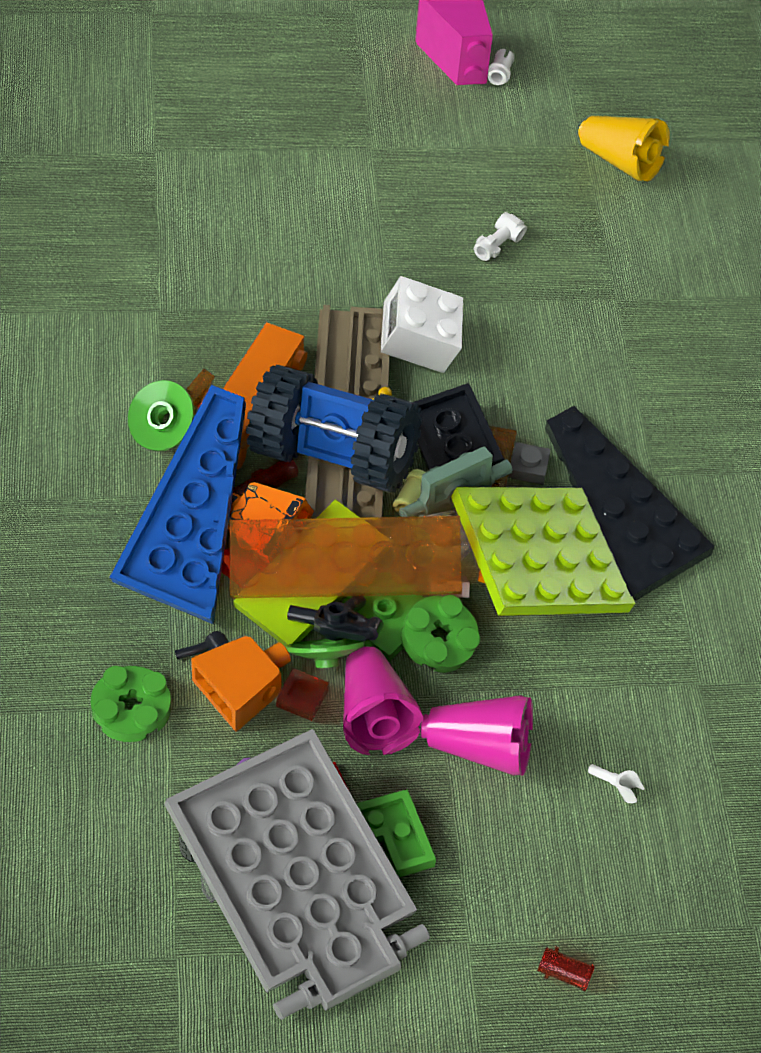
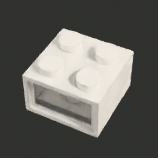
[381,276,463,373]

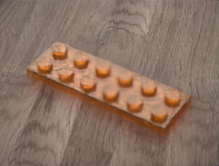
[230,516,462,598]

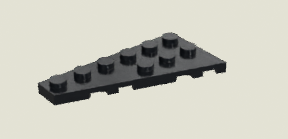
[545,406,715,601]

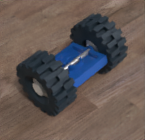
[246,364,422,493]

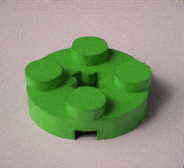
[401,594,480,673]
[91,666,171,742]

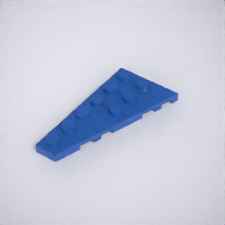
[110,385,246,624]

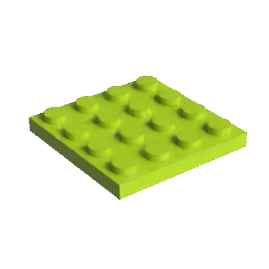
[451,487,636,616]

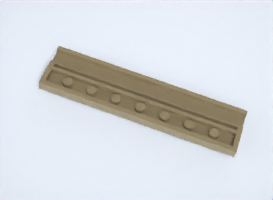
[303,305,389,533]

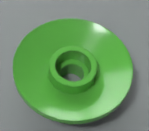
[128,380,195,451]
[287,638,365,668]

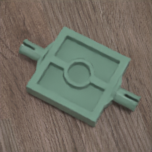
[399,446,513,532]

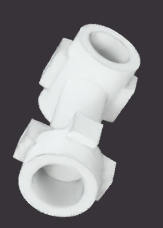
[474,212,527,261]

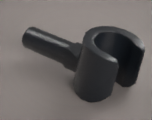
[175,631,229,660]

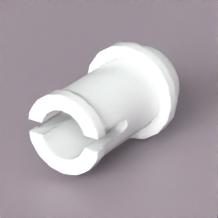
[487,49,514,85]

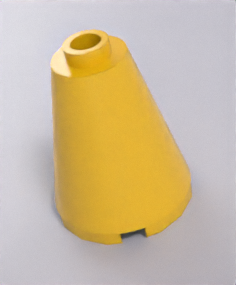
[578,116,670,182]

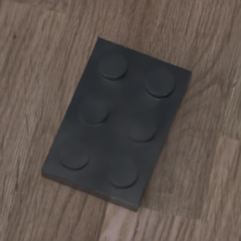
[414,383,504,471]

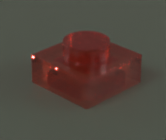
[276,668,329,721]

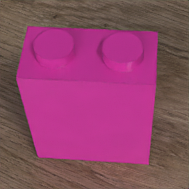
[415,0,493,85]

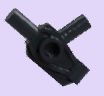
[287,593,384,642]

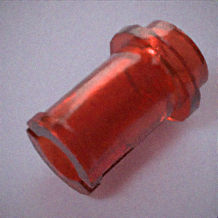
[537,946,595,991]

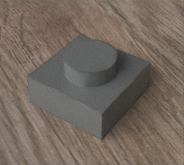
[508,442,551,485]

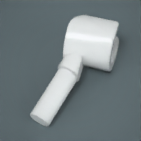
[588,764,645,803]

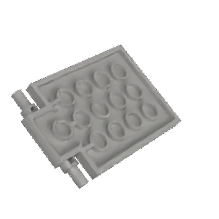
[164,729,430,1020]

